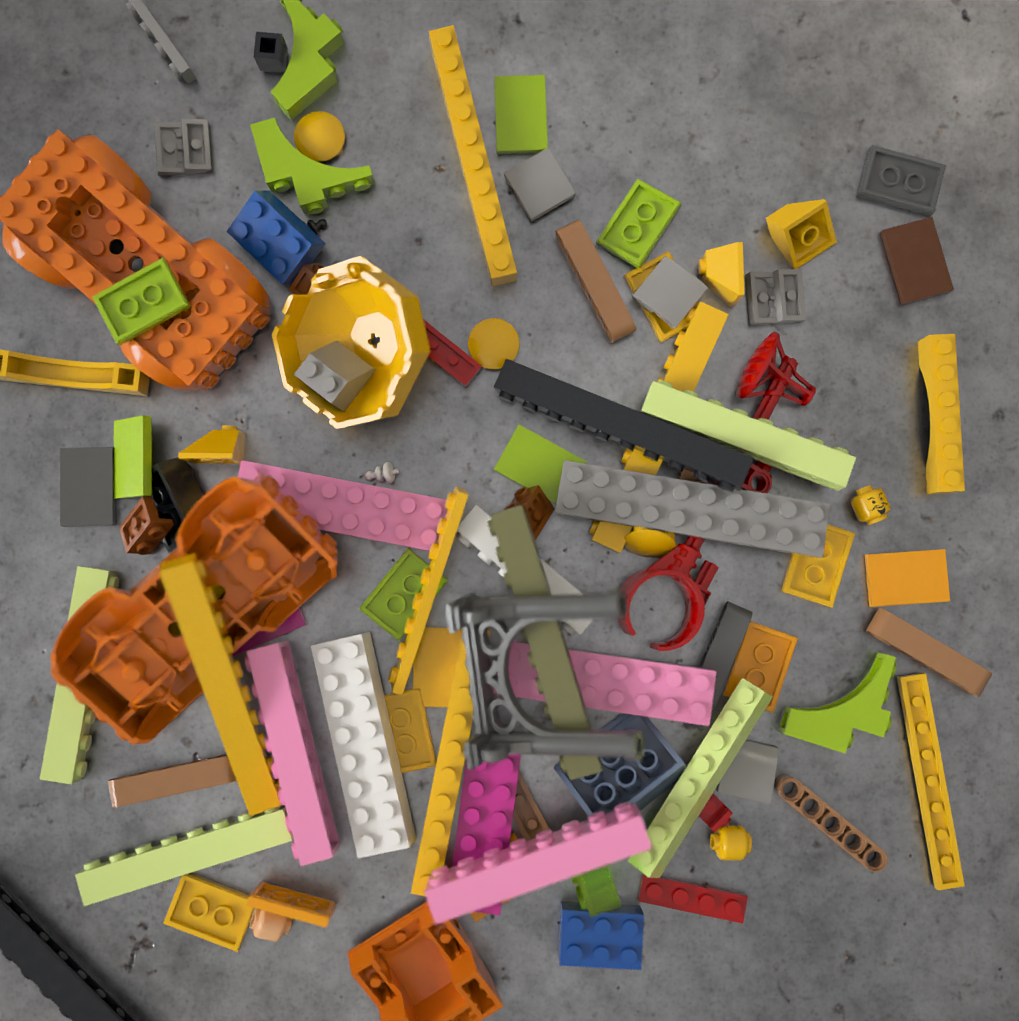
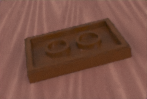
[880,217,954,305]

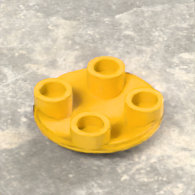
[294,111,345,162]
[468,318,520,369]
[624,526,676,558]

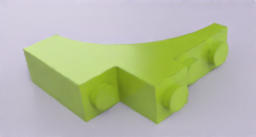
[270,0,344,121]
[250,118,375,215]
[778,652,897,754]

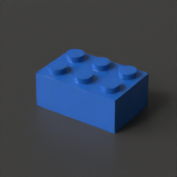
[226,190,326,285]
[558,901,644,970]

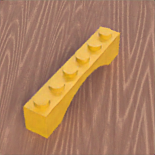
[918,334,965,494]
[0,350,150,396]

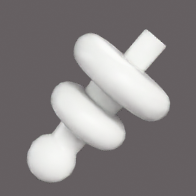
[365,462,399,483]

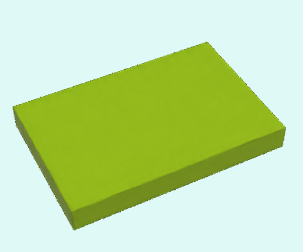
[494,75,548,154]
[596,179,682,269]
[92,258,191,346]
[114,415,152,499]
[494,425,587,504]
[358,547,449,642]

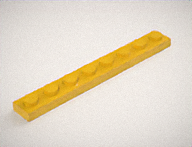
[388,486,469,695]
[897,673,965,891]

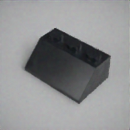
[147,457,204,553]

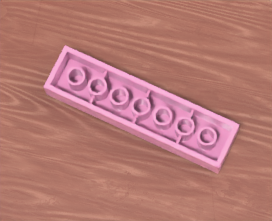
[238,460,448,551]
[245,640,340,866]
[494,640,716,726]
[424,802,652,924]

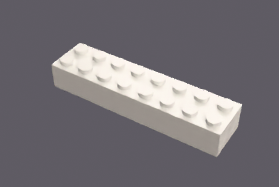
[311,632,417,858]

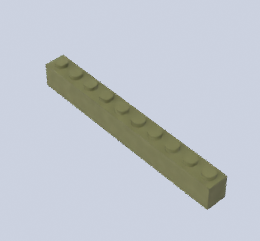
[488,504,603,780]

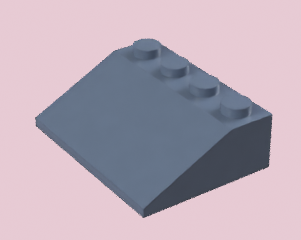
[554,713,687,816]

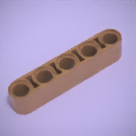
[555,219,636,343]
[866,608,992,697]
[107,754,237,808]
[774,774,888,872]

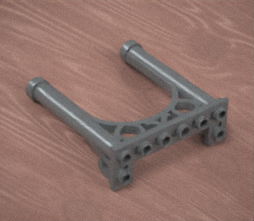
[445,590,644,770]

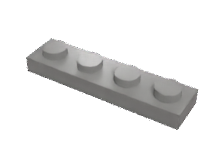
[125,0,196,84]

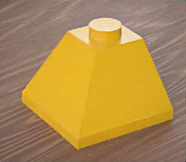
[766,199,837,269]
[698,242,745,308]
[178,425,245,464]

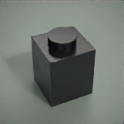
[253,32,288,73]

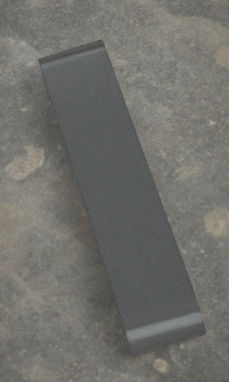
[683,601,753,731]

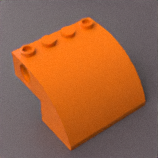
[347,901,504,1021]

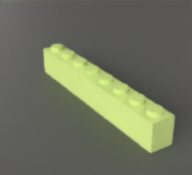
[640,380,856,491]
[40,566,119,784]
[628,678,773,878]
[75,805,294,906]

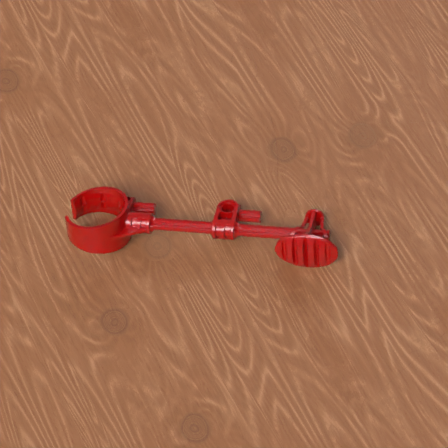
[617,331,816,651]

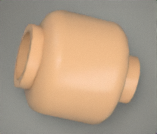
[250,908,292,942]

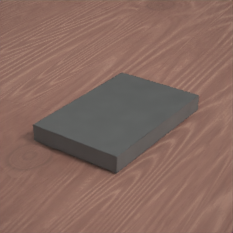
[857,145,946,216]
[60,447,116,527]

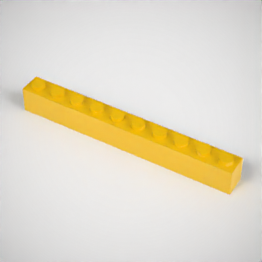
[428,25,517,287]
[588,301,729,553]
[159,553,281,816]
[411,628,491,896]

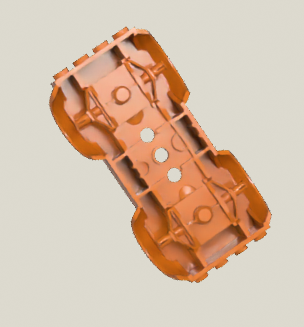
[0,129,273,391]
[50,472,338,745]

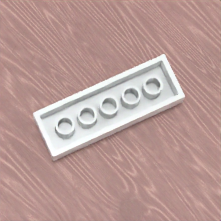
[457,505,592,635]

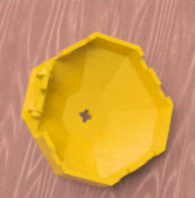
[272,256,430,429]

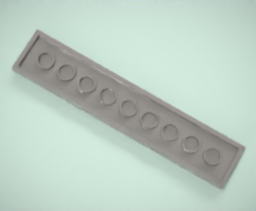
[555,460,830,558]

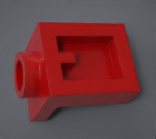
[699,794,733,832]

